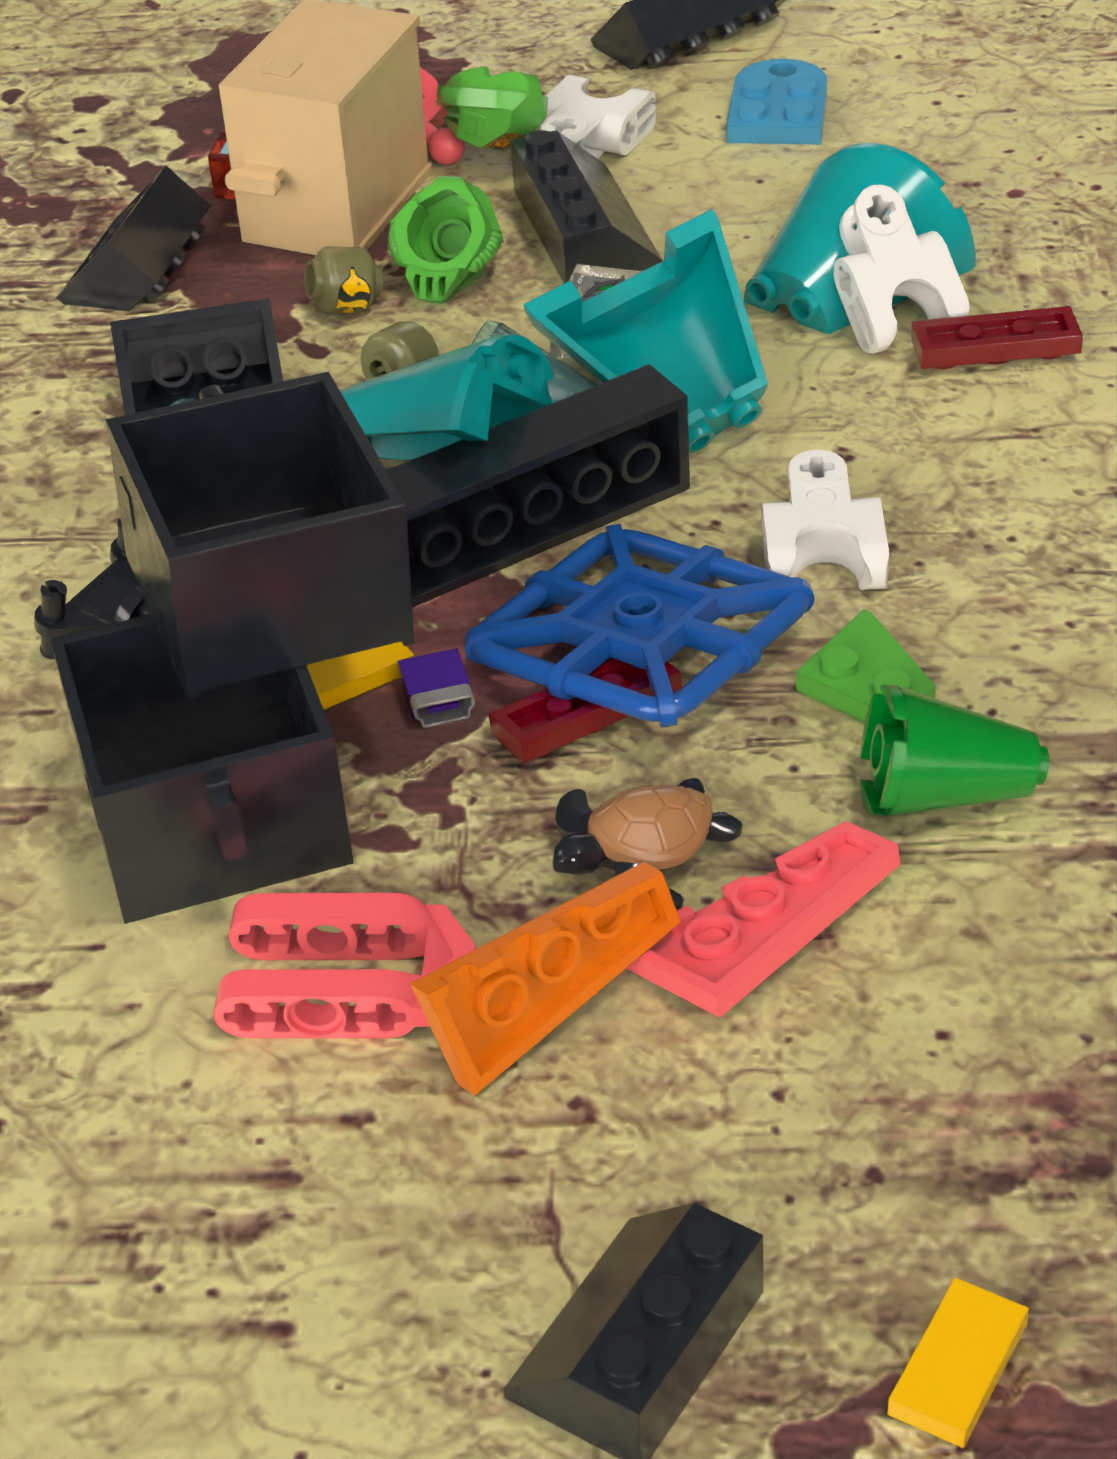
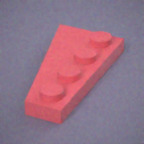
[626,821,901,1018]

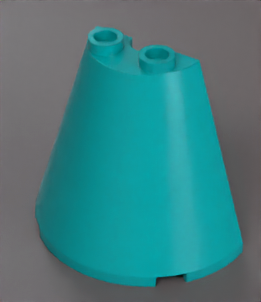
[743,143,976,334]
[523,209,768,453]
[340,335,559,461]

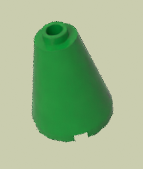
[860,684,1049,817]

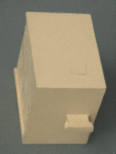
[219,0,433,255]

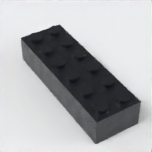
[386,364,690,608]

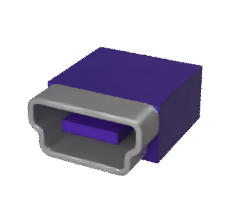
[398,648,475,728]

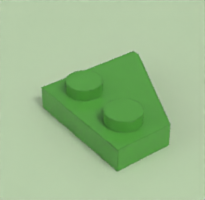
[796,609,936,722]

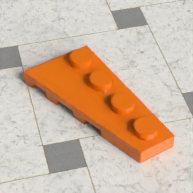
[410,862,681,1096]

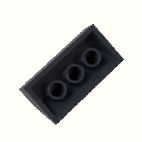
[590,0,786,70]
[510,130,663,287]

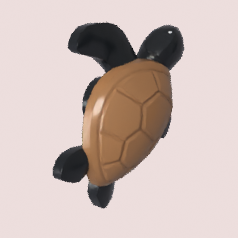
[552,778,743,910]

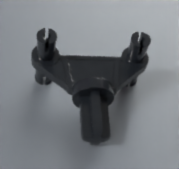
[34,518,151,659]

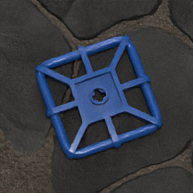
[464,524,815,728]

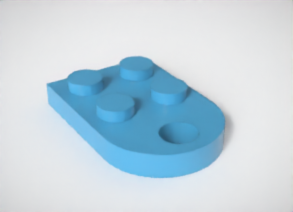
[727,59,827,145]

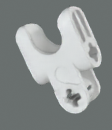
[535,75,656,159]
[834,185,970,354]
[761,449,889,590]

